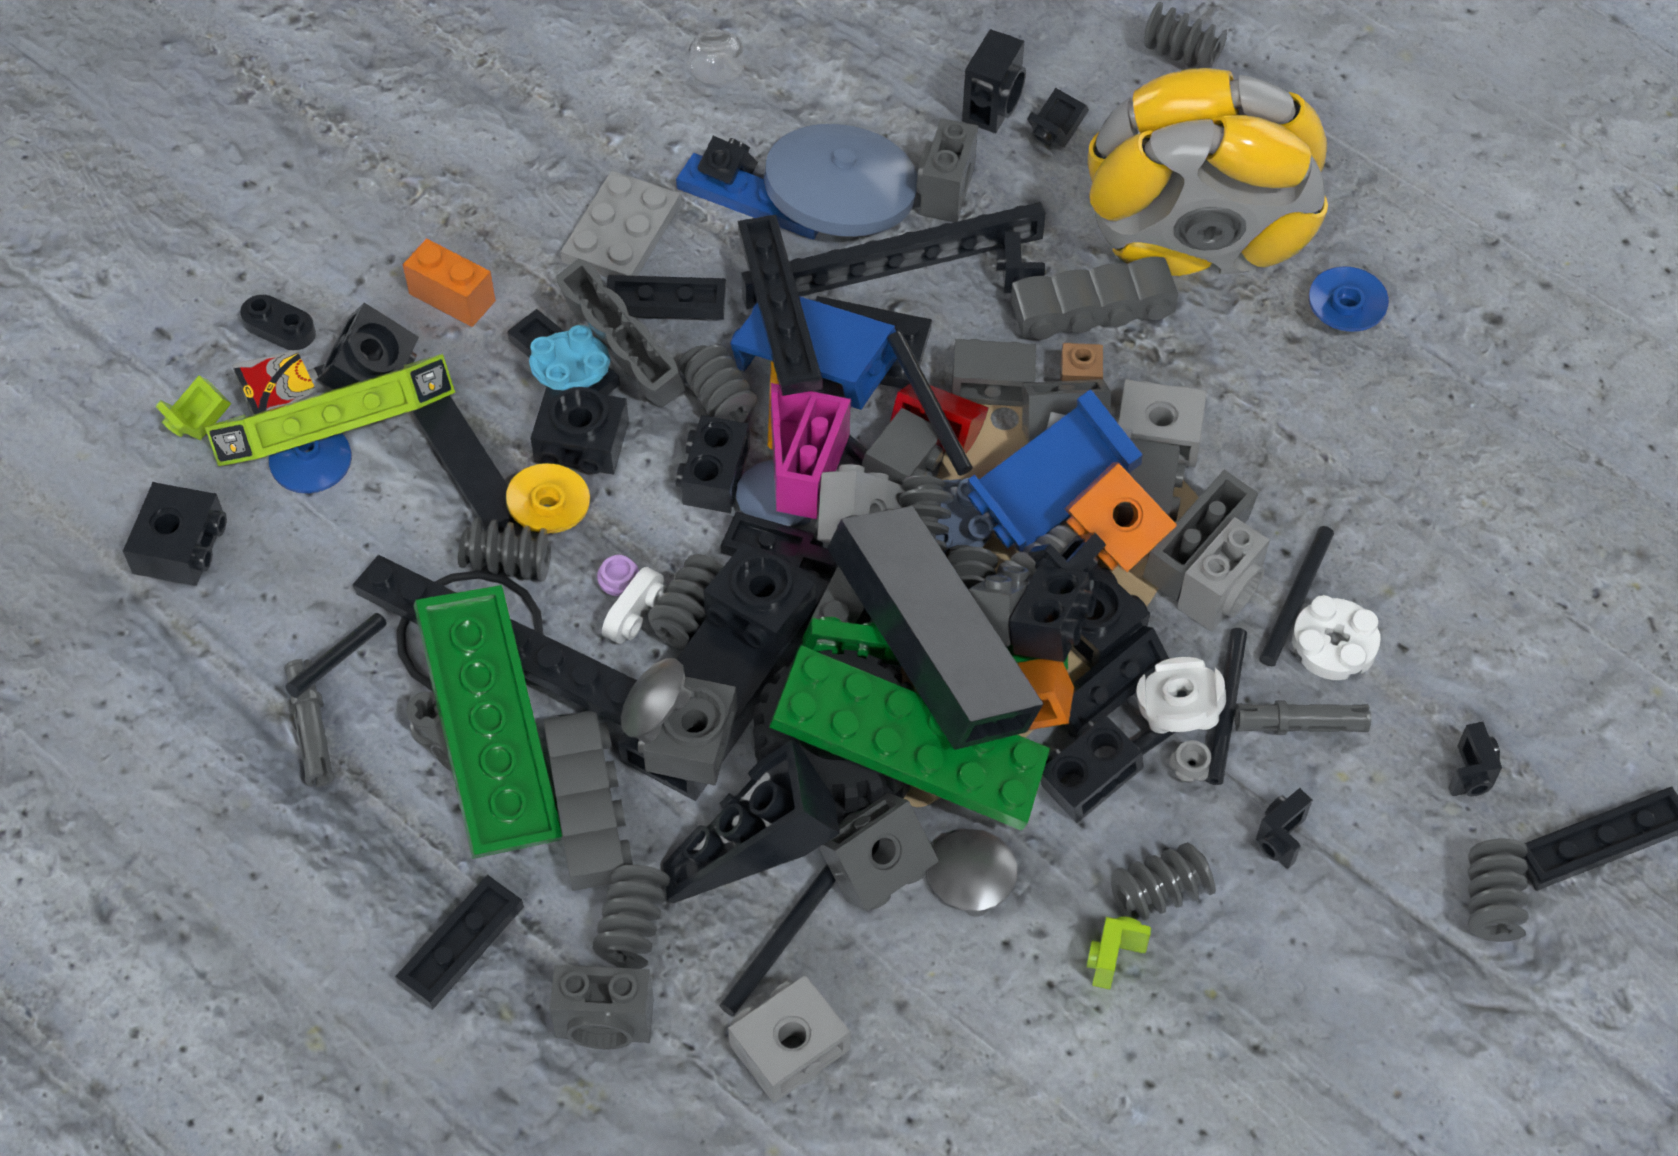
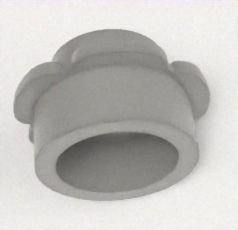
[1170,740,1211,783]

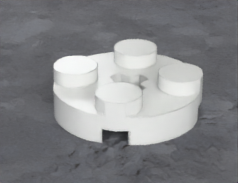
[1292,595,1381,680]
[1136,657,1226,733]

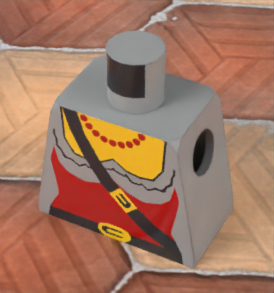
[232,350,330,415]

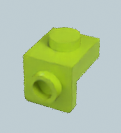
[155,375,232,441]
[1086,917,1152,990]

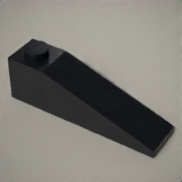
[663,740,840,903]

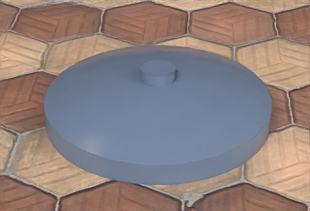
[764,124,917,237]

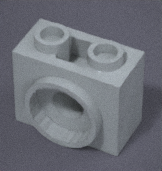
[1118,380,1207,467]
[817,464,905,543]
[1177,517,1270,632]
[728,975,851,1103]

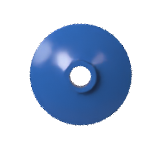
[1309,266,1389,332]
[269,433,352,494]

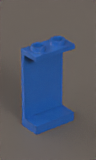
[730,296,897,410]
[967,389,1143,552]

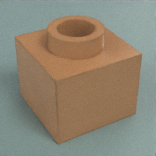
[1060,343,1103,381]

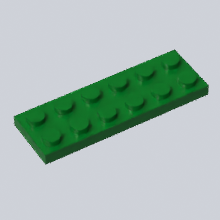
[414,585,563,859]
[769,645,1050,831]

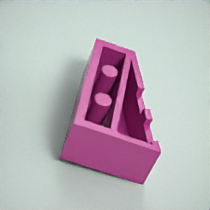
[771,383,851,519]

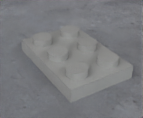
[560,170,681,278]

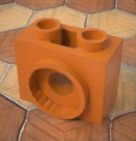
[1064,462,1177,572]

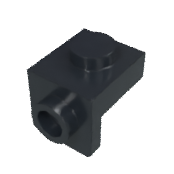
[1027,88,1089,148]
[698,135,758,185]
[996,231,1046,293]
[1028,532,1106,572]
[1448,721,1502,797]
[1256,788,1313,869]

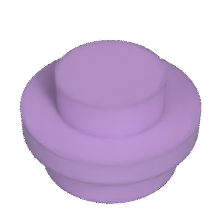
[597,555,639,596]

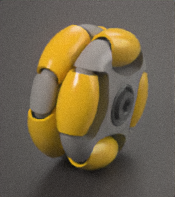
[1087,68,1328,276]

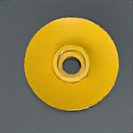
[506,463,590,533]

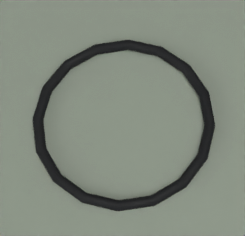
[397,570,543,692]

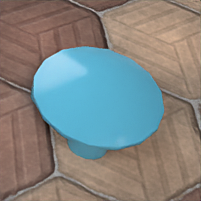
[529,325,611,391]

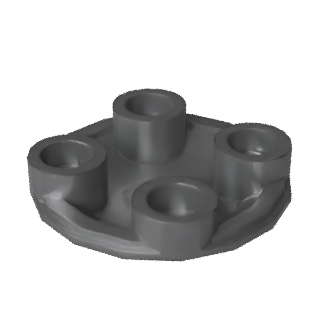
[621,658,692,743]
[927,829,1017,917]

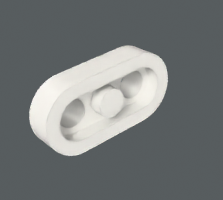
[602,567,666,644]

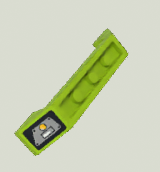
[205,353,455,466]

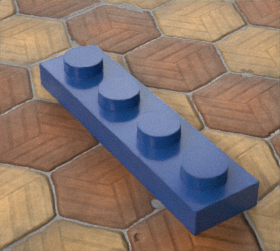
[676,153,819,240]

